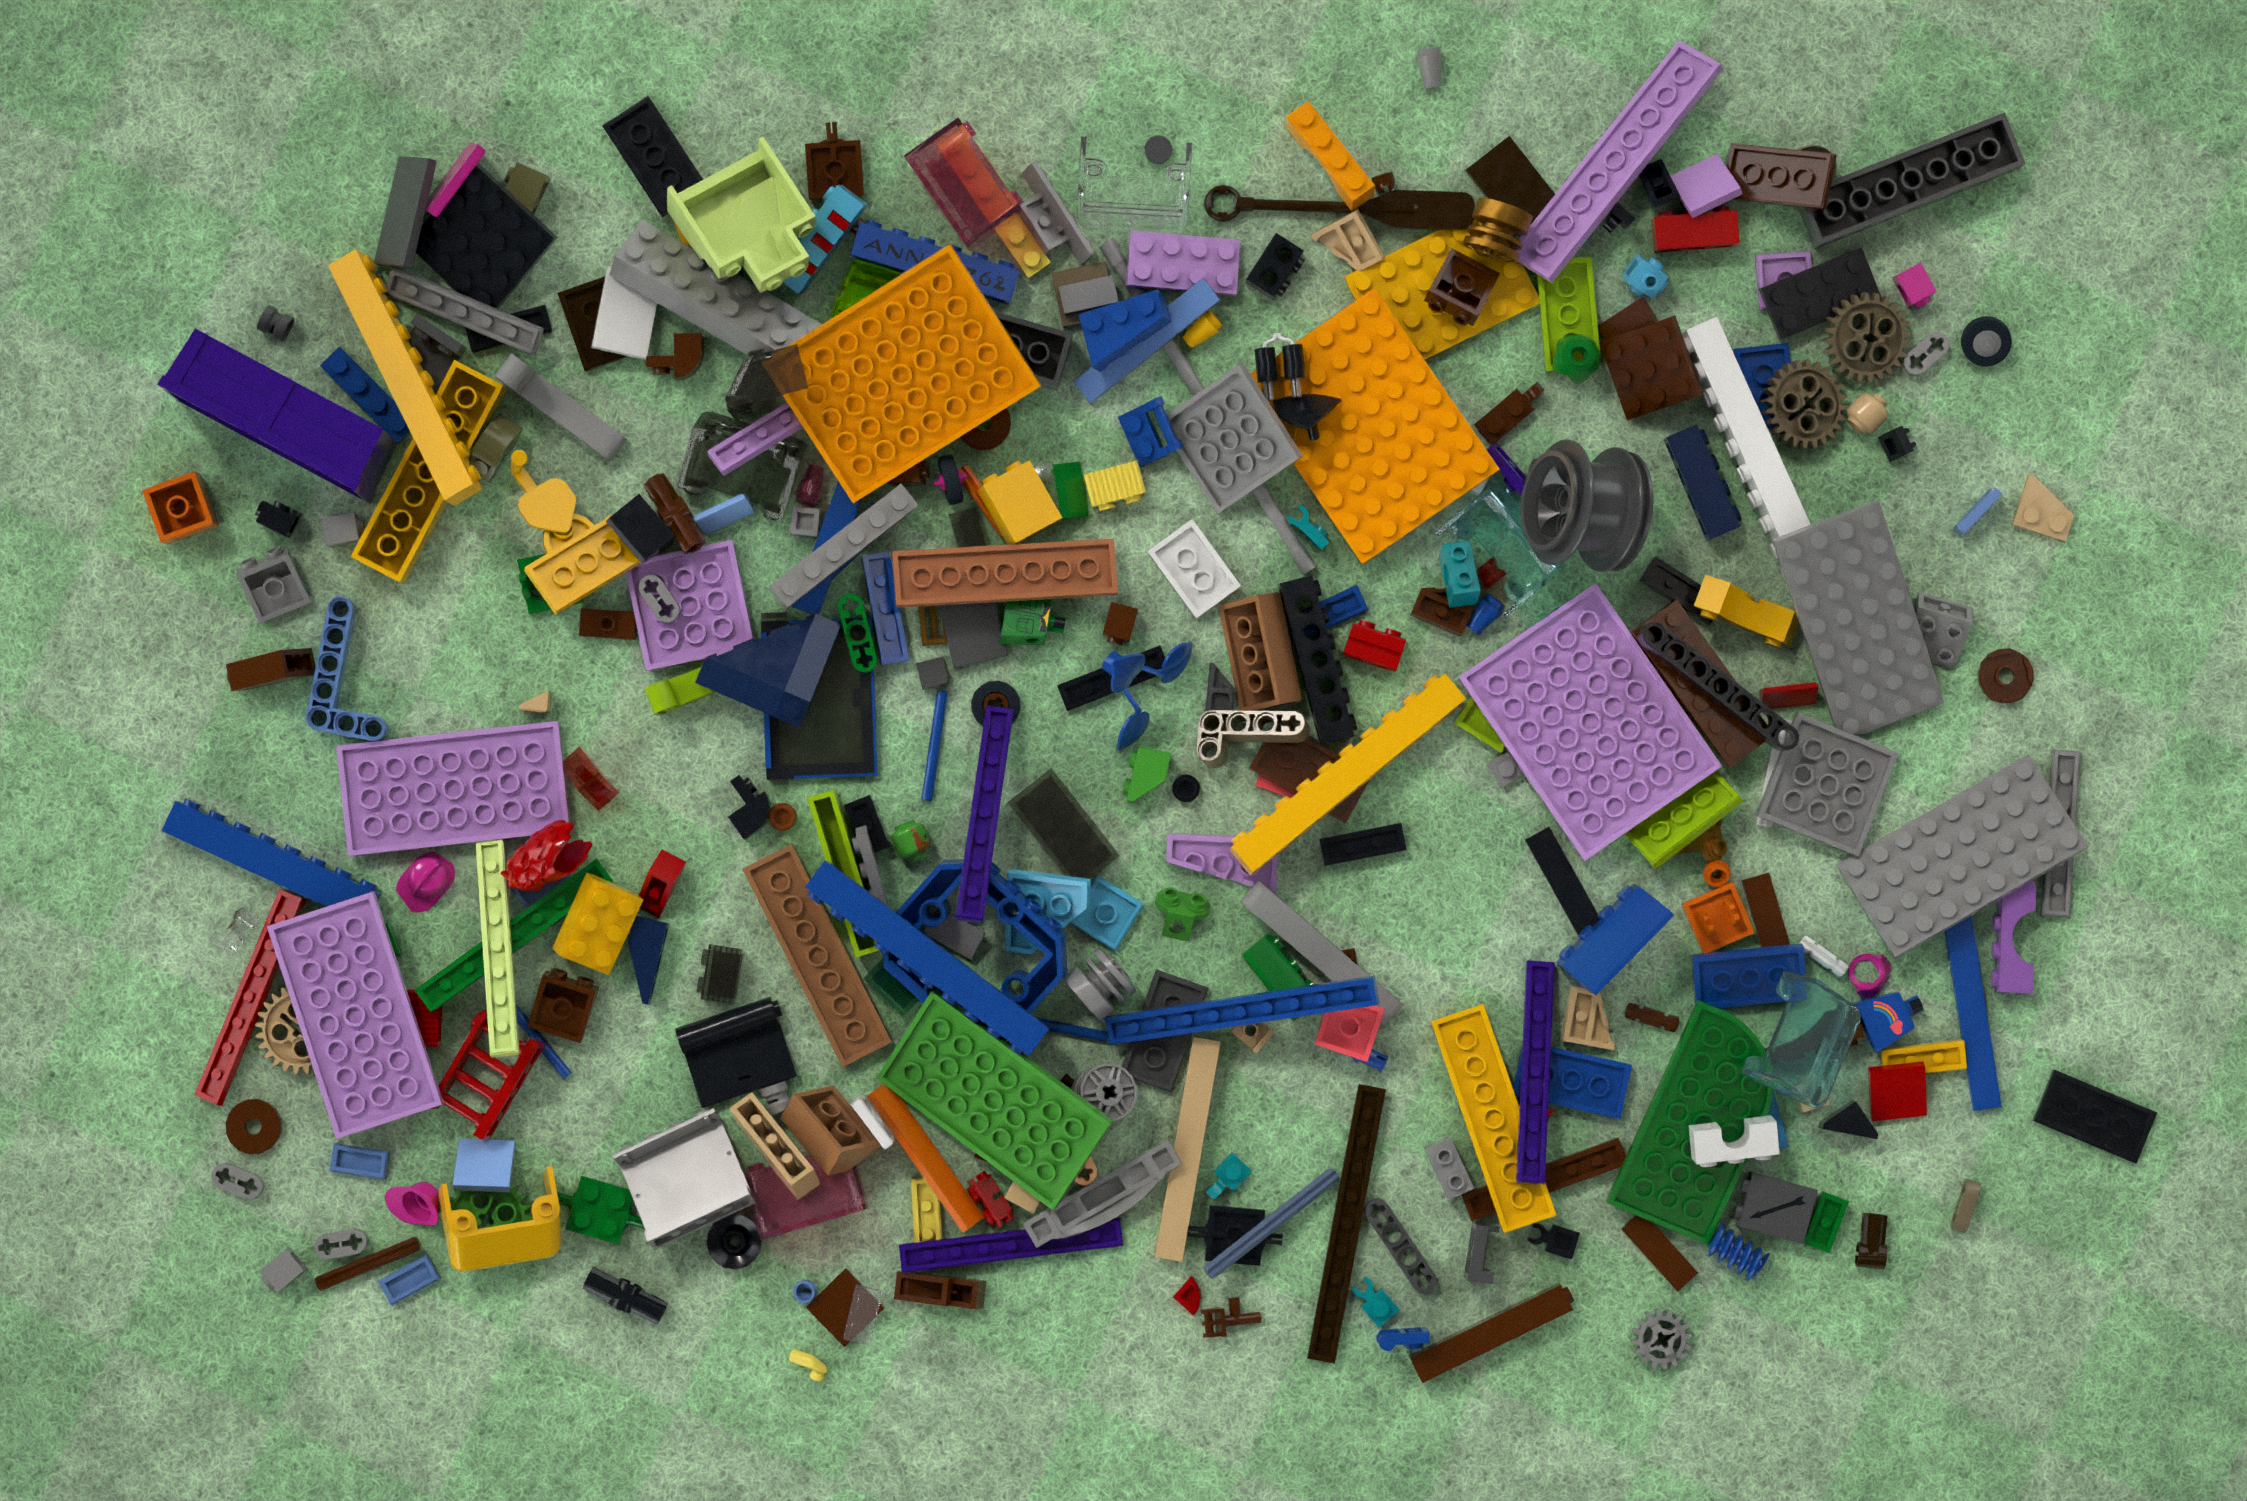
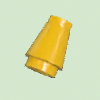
[1182,310,1223,349]

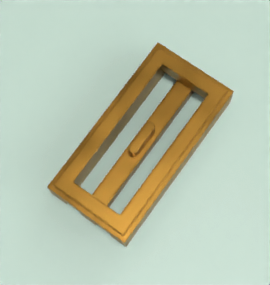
[918,606,948,646]

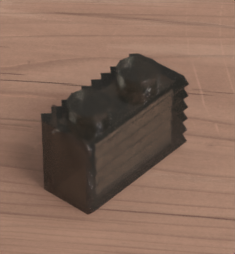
[697,944,744,1004]

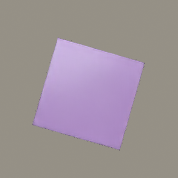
[1671,154,1742,218]
[1755,251,1812,311]

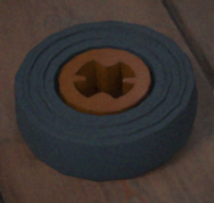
[971,681,1021,726]

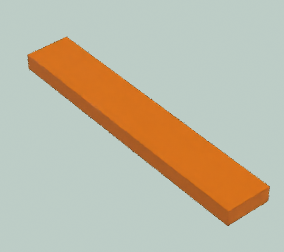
[867,1084,984,1233]

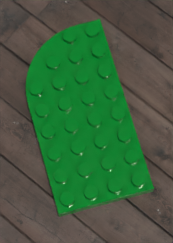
[1606,999,1773,1245]

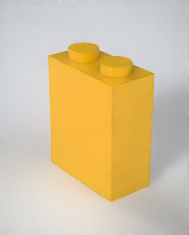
[977,460,1062,545]

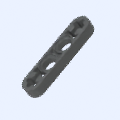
[1365,1198,1437,1293]

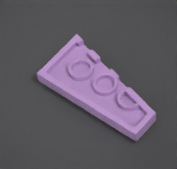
[1166,833,1278,894]

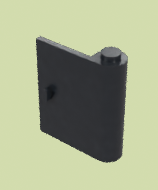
[675,996,797,1108]

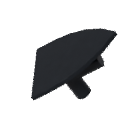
[1273,394,1341,440]

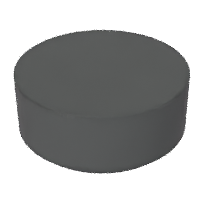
[1145,135,1172,164]

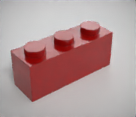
[1651,206,1740,253]

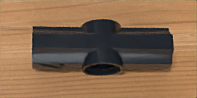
[582,1266,668,1325]

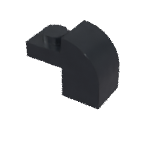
[728,775,771,840]

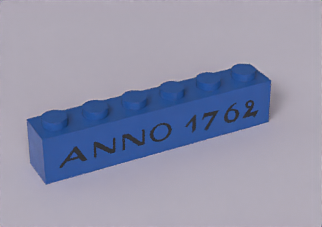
[850,220,1020,305]

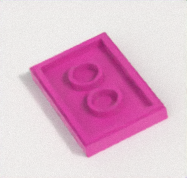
[425,142,486,217]

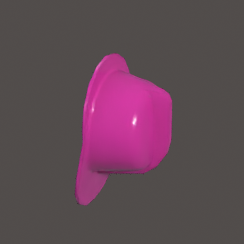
[396,851,455,913]
[385,1182,441,1225]

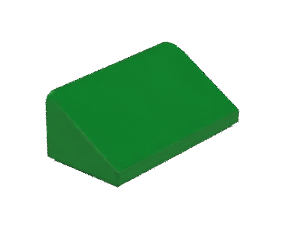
[1053,462,1089,521]

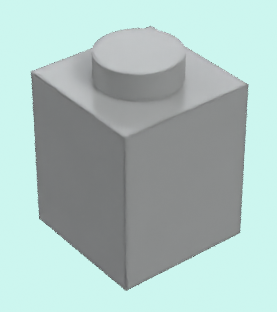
[321,512,365,548]
[260,1248,308,1292]

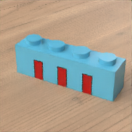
[783,185,868,294]

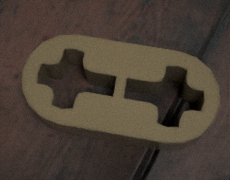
[1950,1179,1981,1233]

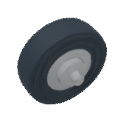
[1961,316,2012,367]

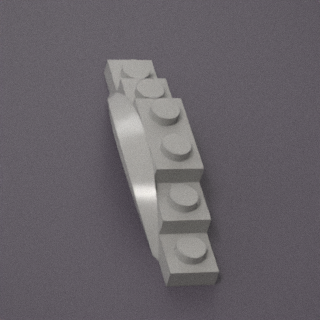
[1023,1140,1182,1248]

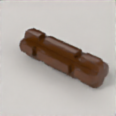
[1624,1003,1679,1032]

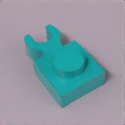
[1352,1276,1400,1328]

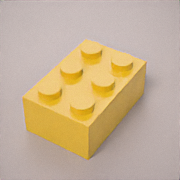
[552,872,643,975]

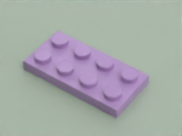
[1126,230,1240,296]

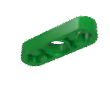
[838,593,878,672]

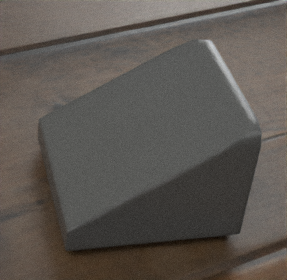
[916,657,950,690]

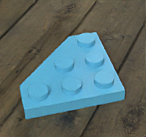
[1005,869,1091,955]

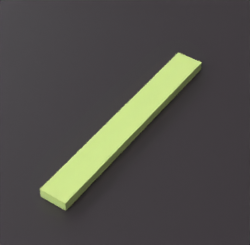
[476,839,519,1058]

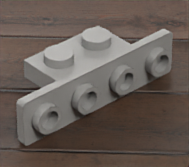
[1015,162,1095,265]

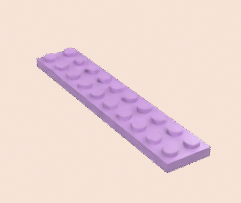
[1513,40,1723,283]

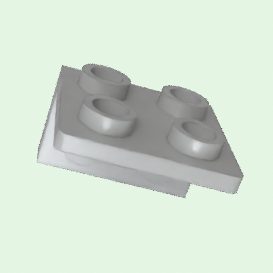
[1915,592,1972,669]

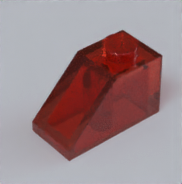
[563,747,619,811]

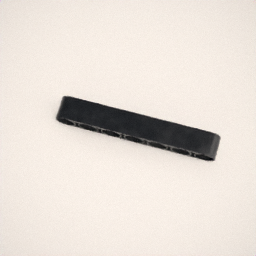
[1638,622,1799,751]

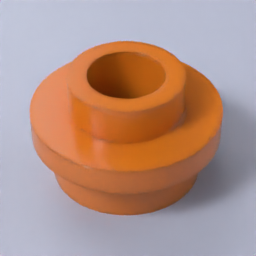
[1703,860,1731,887]

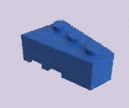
[1078,290,1171,372]

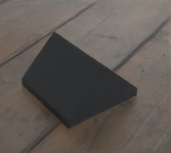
[606,494,675,563]

